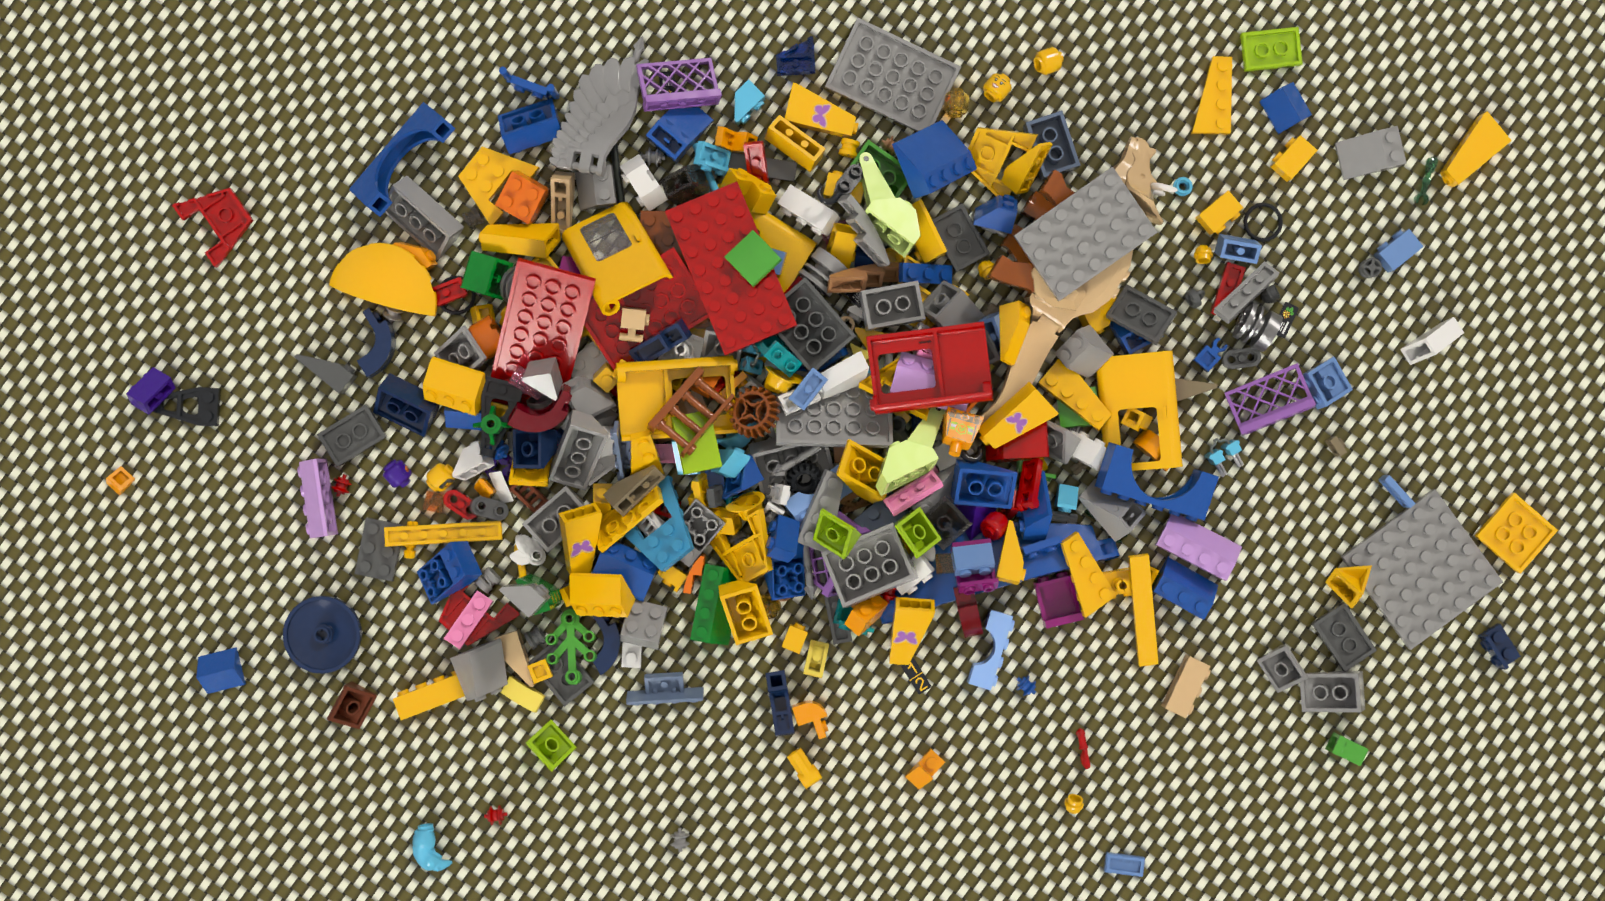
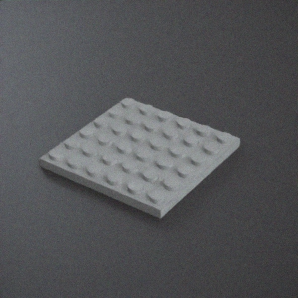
[1341,489,1503,650]

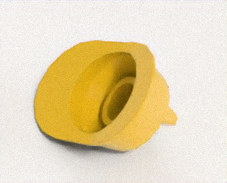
[764,366,804,394]
[725,491,765,521]

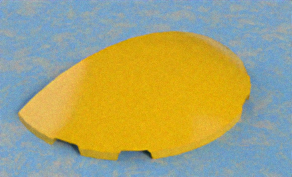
[329,243,437,316]

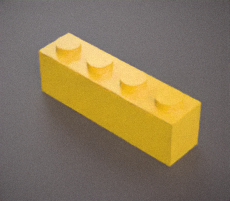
[393,671,465,720]

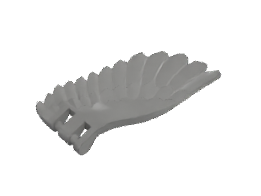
[549,57,650,177]

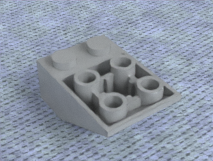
[1078,479,1146,542]
[681,499,726,567]

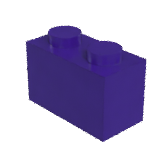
[126,367,176,415]

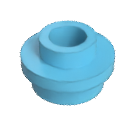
[1173,177,1193,196]

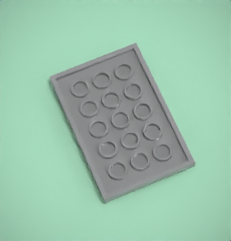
[825,18,961,132]
[1014,167,1157,301]
[775,371,893,448]

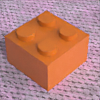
[495,170,551,224]

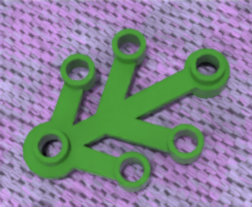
[545,609,597,685]

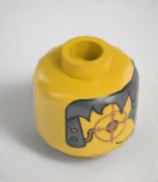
[426,463,455,492]

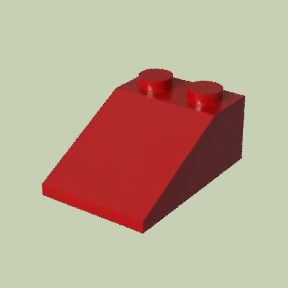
[985,421,1049,463]

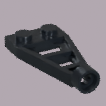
[479,376,525,458]
[139,387,221,427]

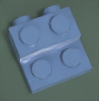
[1299,357,1353,410]

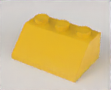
[912,199,947,264]
[423,357,486,416]
[569,573,635,618]
[718,580,773,645]

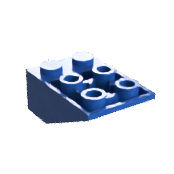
[646,107,714,164]
[417,541,482,605]
[764,543,805,600]

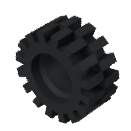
[786,460,821,494]

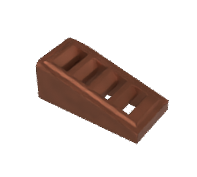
[509,485,549,513]

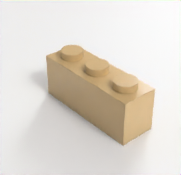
[1161,654,1211,718]

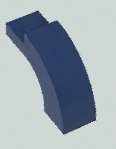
[591,616,622,675]
[766,670,795,737]

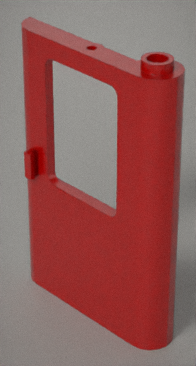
[866,321,993,415]

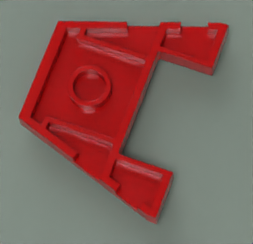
[172,188,254,268]
[439,585,520,646]

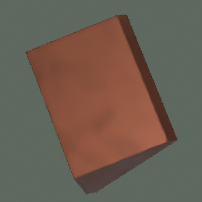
[327,681,378,729]

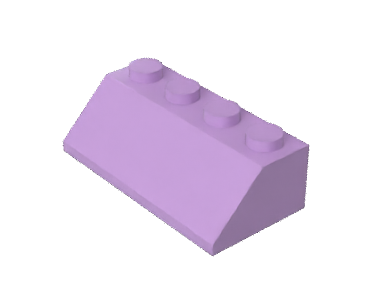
[890,352,968,412]
[297,459,338,538]
[1155,514,1242,581]

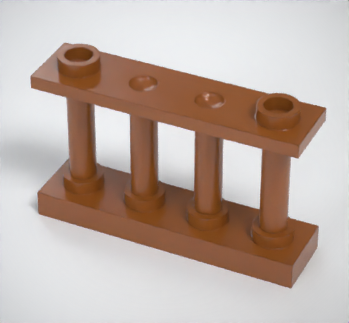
[647,366,735,458]

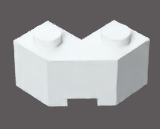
[620,154,668,211]

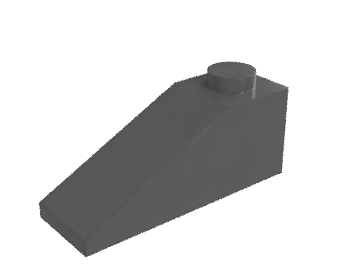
[294,354,358,394]

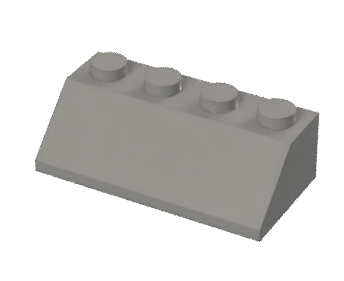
[384,176,464,260]
[548,410,609,491]

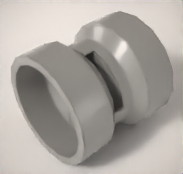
[475,567,502,593]

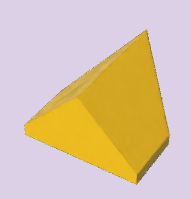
[1325,565,1372,608]

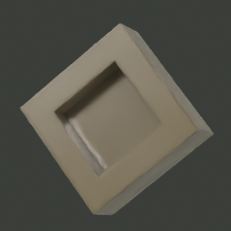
[1325,436,1347,457]

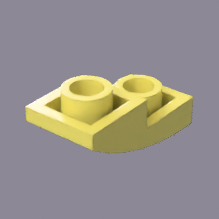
[500,676,545,713]

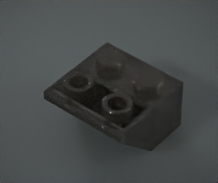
[660,164,711,206]

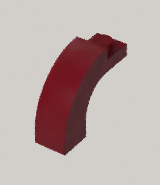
[507,384,572,432]
[953,586,984,638]

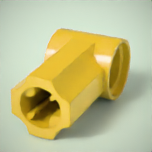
[787,747,822,789]

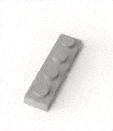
[1213,261,1280,324]

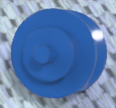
[488,440,509,460]
[1016,675,1036,696]

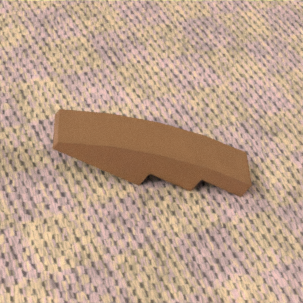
[827,262,900,293]

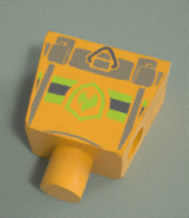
[942,407,984,457]

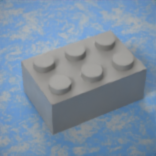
[859,281,926,332]
[522,485,586,553]

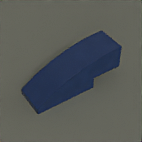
[628,318,692,362]

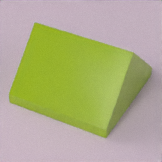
[813,509,862,559]
[526,720,577,772]

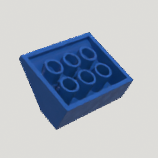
[892,120,977,199]

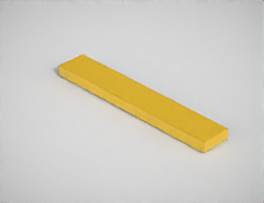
[384,520,503,547]
[1128,553,1158,667]

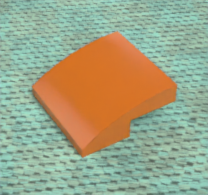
[683,554,706,594]

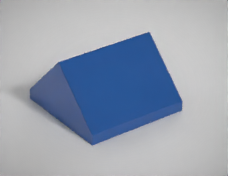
[1259,82,1312,134]
[722,454,764,500]
[196,647,246,694]

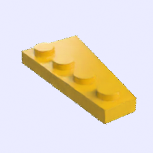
[1191,56,1232,134]
[1038,359,1111,431]
[630,429,666,477]
[597,485,664,553]
[1061,531,1116,618]

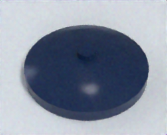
[283,596,362,674]

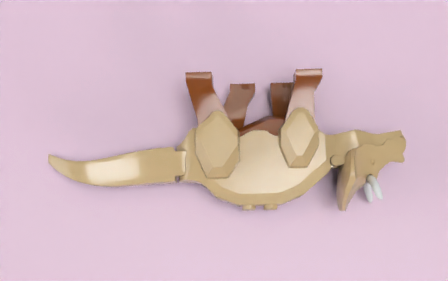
[980,136,1178,425]

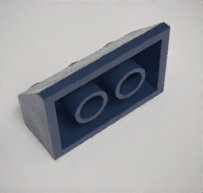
[373,373,440,438]

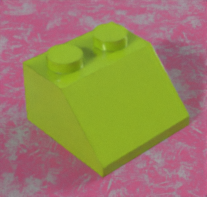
[894,507,942,559]

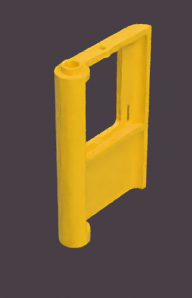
[709,183,818,292]
[1096,350,1183,471]
[616,355,738,441]

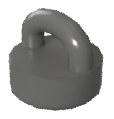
[1185,289,1205,309]

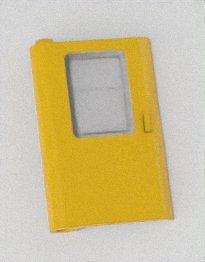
[562,202,673,316]

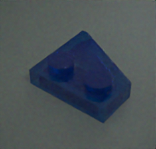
[776,36,815,76]

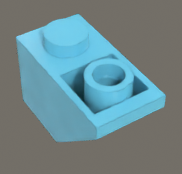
[735,79,765,126]
[711,447,751,478]
[1054,484,1079,513]

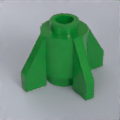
[473,406,513,445]

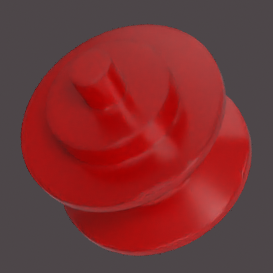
[331,474,352,497]
[879,588,897,603]
[484,805,508,826]

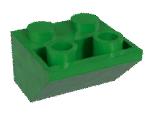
[460,250,514,300]

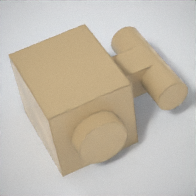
[619,306,650,343]

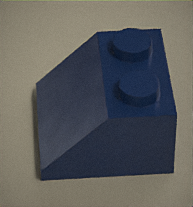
[513,430,557,469]

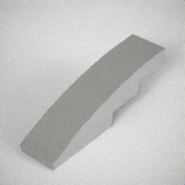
[837,194,890,267]

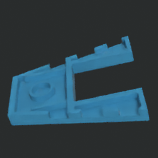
[624,475,694,572]

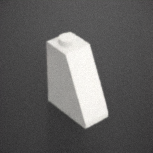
[1400,317,1464,365]
[818,351,869,399]

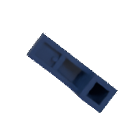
[357,308,396,378]

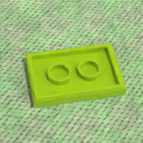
[1240,27,1303,72]
[671,412,722,475]

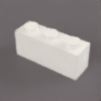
[778,184,840,237]

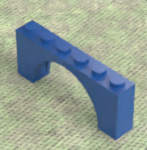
[349,102,456,217]
[1095,442,1219,522]

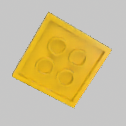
[1474,493,1558,574]

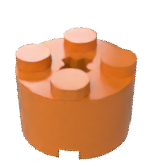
[468,315,501,361]

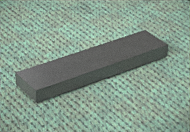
[728,152,797,182]

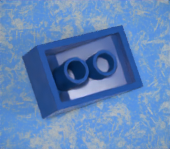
[950,459,1018,509]

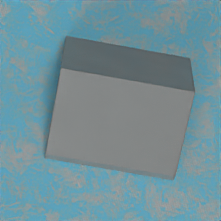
[521,357,563,401]
[1047,420,1081,464]
[1257,644,1308,693]

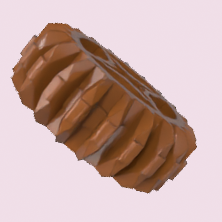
[728,386,781,439]

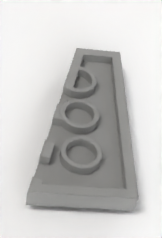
[798,469,843,552]

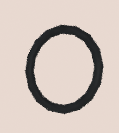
[1243,203,1283,242]
[440,276,476,315]

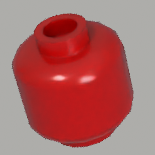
[980,511,1008,540]

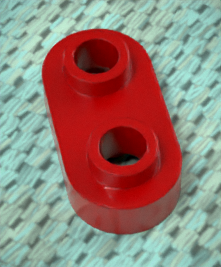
[443,490,480,520]

